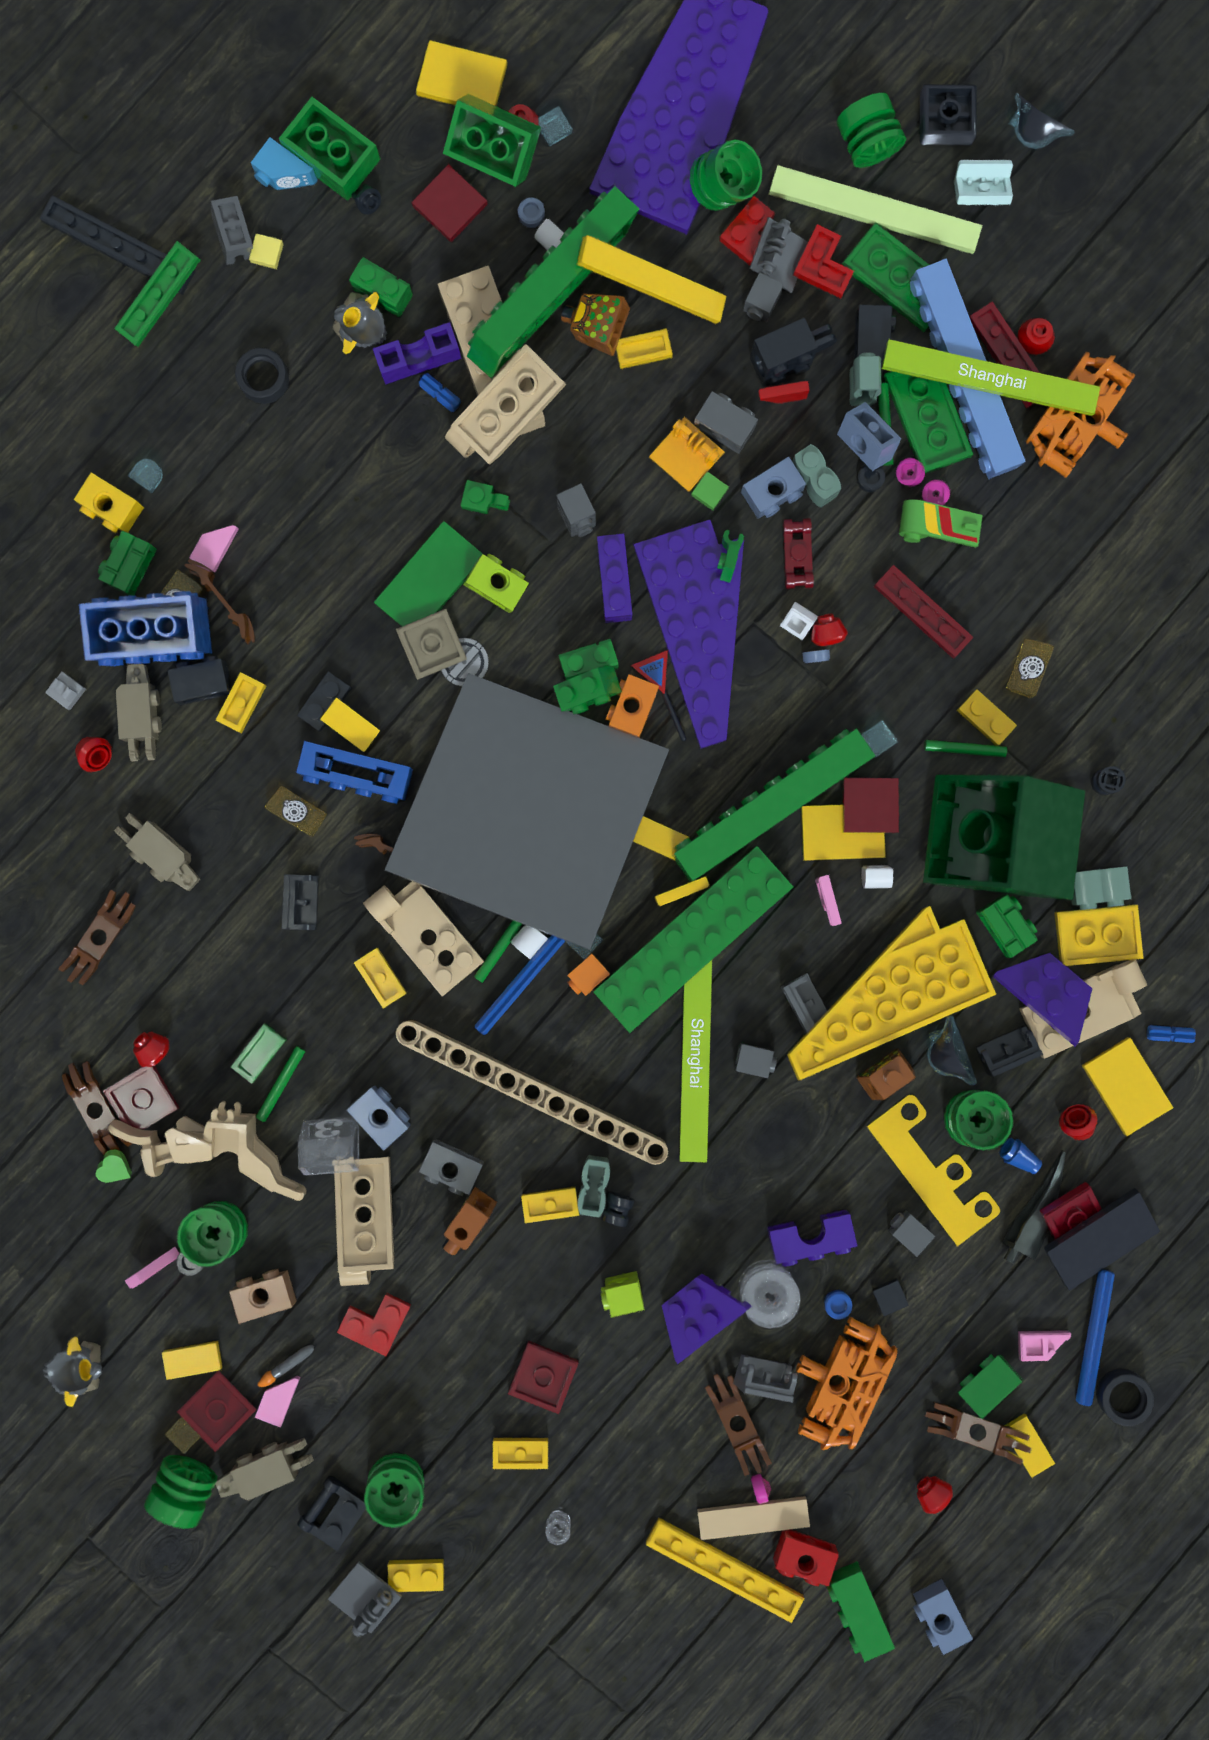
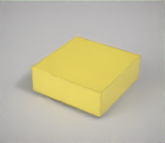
[249,234,283,269]

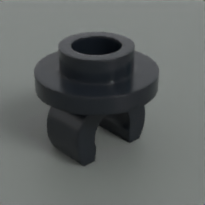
[351,184,381,214]

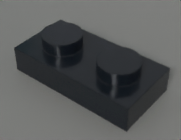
[297,672,351,732]

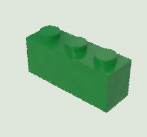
[826,1561,895,1662]

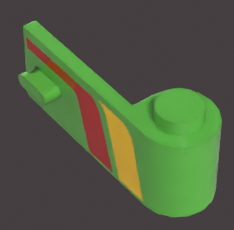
[899,500,982,548]

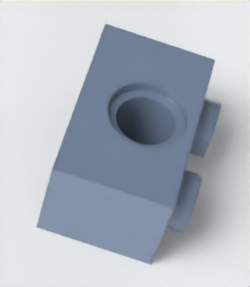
[837,402,901,471]
[741,457,806,519]
[347,1085,411,1151]
[913,1579,973,1655]

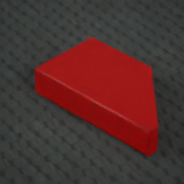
[758,381,810,403]

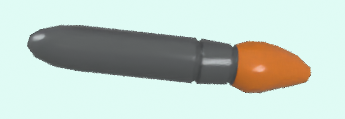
[258,1345,314,1387]

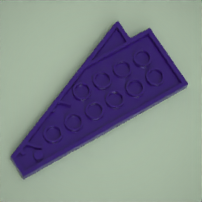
[634,520,744,749]

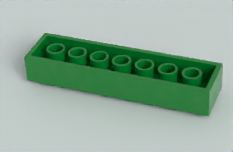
[467,186,639,379]
[672,729,875,882]
[593,846,793,1033]

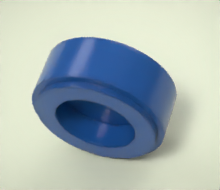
[824,1290,852,1319]

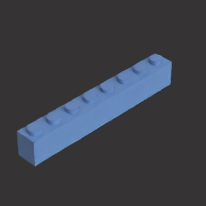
[910,259,1026,479]

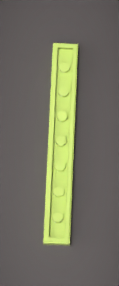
[769,165,982,254]

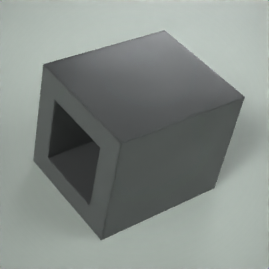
[743,272,784,322]
[734,1043,777,1078]
[888,1210,935,1257]

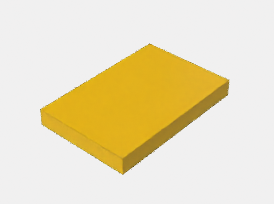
[416,40,507,106]
[801,805,885,861]
[1055,905,1143,966]
[1082,1037,1173,1136]

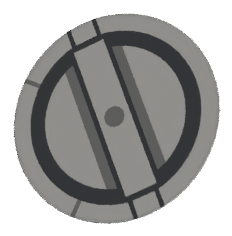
[442,638,488,686]

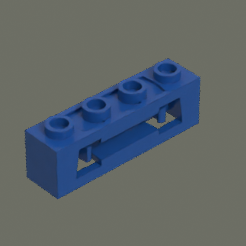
[296,741,413,804]

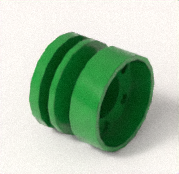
[836,93,906,168]
[690,140,762,211]
[944,1090,1013,1150]
[178,1201,248,1267]
[364,1453,425,1528]
[144,1455,217,1529]

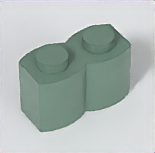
[849,353,881,406]
[792,444,841,507]
[1072,867,1131,910]
[578,1155,610,1217]

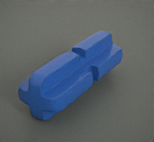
[419,373,461,412]
[1147,1025,1196,1043]

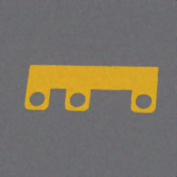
[867,1095,1000,1246]

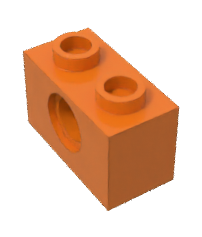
[606,675,659,738]

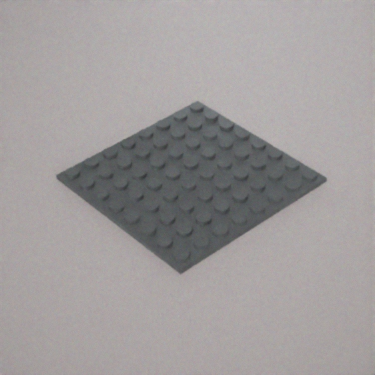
[385,673,669,950]

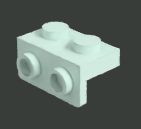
[954,160,1013,205]

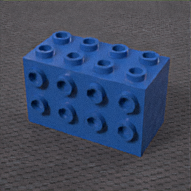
[79,591,212,666]

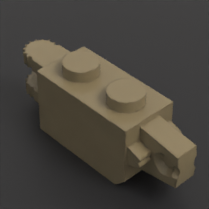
[116,664,162,762]
[114,813,200,891]
[216,1438,314,1500]

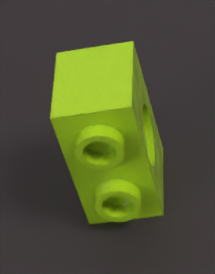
[463,554,529,613]
[601,1271,644,1317]

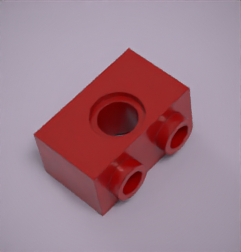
[773,1529,839,1586]

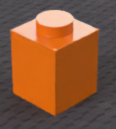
[567,954,610,996]

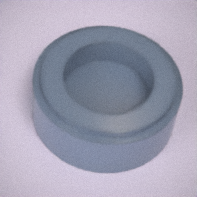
[518,198,545,228]
[802,650,830,663]

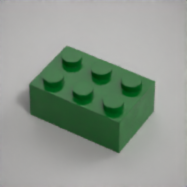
[443,94,542,187]
[279,97,380,201]

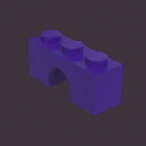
[373,322,461,384]
[597,534,632,623]
[767,1210,857,1266]

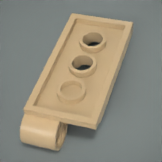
[445,344,566,465]
[363,881,484,996]
[1019,959,1147,1059]
[334,1157,394,1286]

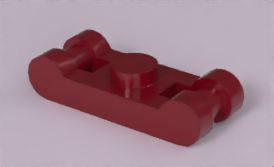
[783,518,814,589]

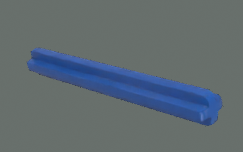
[475,935,565,1035]
[1076,1269,1115,1406]

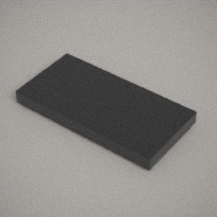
[1043,1188,1160,1291]

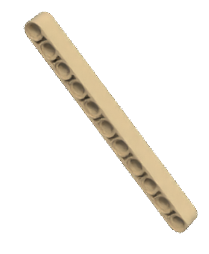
[396,1020,668,1165]

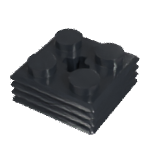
[920,84,977,145]

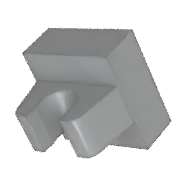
[45,672,86,710]

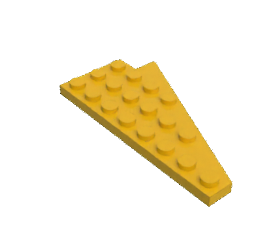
[787,906,996,1080]

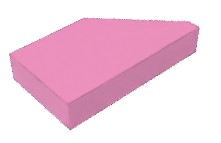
[190,525,238,572]
[815,875,842,926]
[125,1247,179,1289]
[1018,1331,1071,1361]
[255,1376,300,1427]

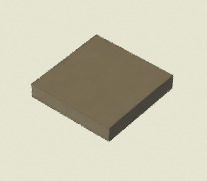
[396,609,467,680]

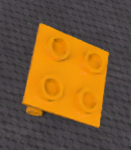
[649,417,725,492]

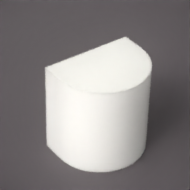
[535,219,564,250]
[780,602,818,640]
[861,865,893,889]
[510,925,548,959]

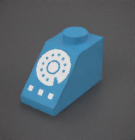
[251,137,317,190]

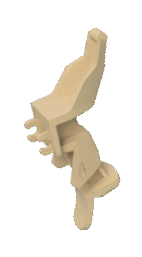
[108,1101,306,1201]

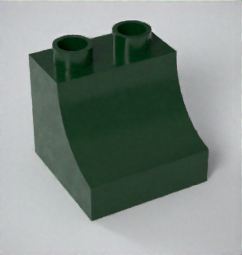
[923,775,1085,900]

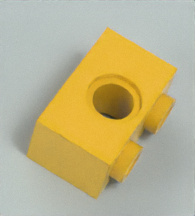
[74,473,144,533]

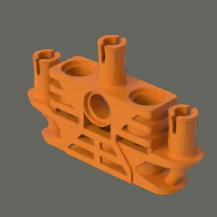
[1025,352,1135,478]
[796,1317,897,1450]

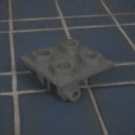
[749,217,808,293]
[328,1562,402,1637]

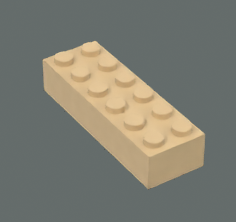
[438,265,545,435]

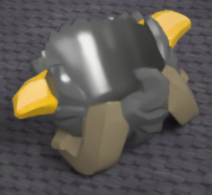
[333,292,387,354]
[43,1337,102,1407]

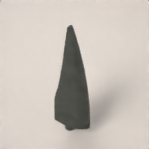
[1002,1151,1065,1264]

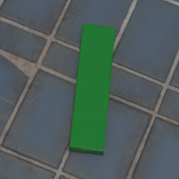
[114,241,201,347]

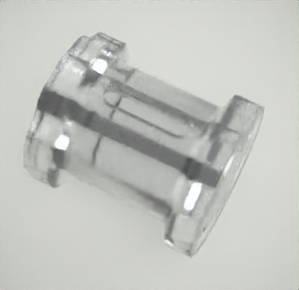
[546,1510,571,1545]

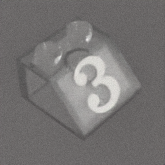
[298,1117,359,1175]

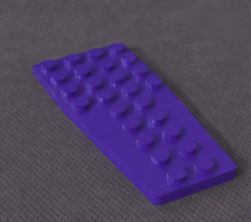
[589,0,768,234]

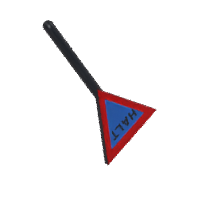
[631,650,686,741]

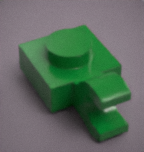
[461,480,510,514]
[717,530,744,582]

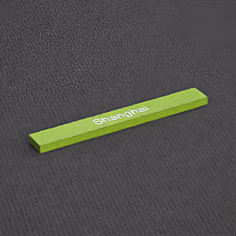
[881,339,1100,416]
[680,960,712,1162]

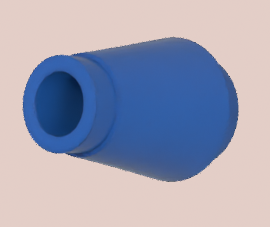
[999,1138,1042,1174]

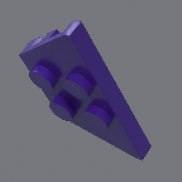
[993,953,1093,1046]
[662,1274,752,1364]

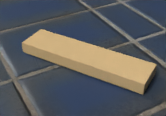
[697,1496,810,1540]

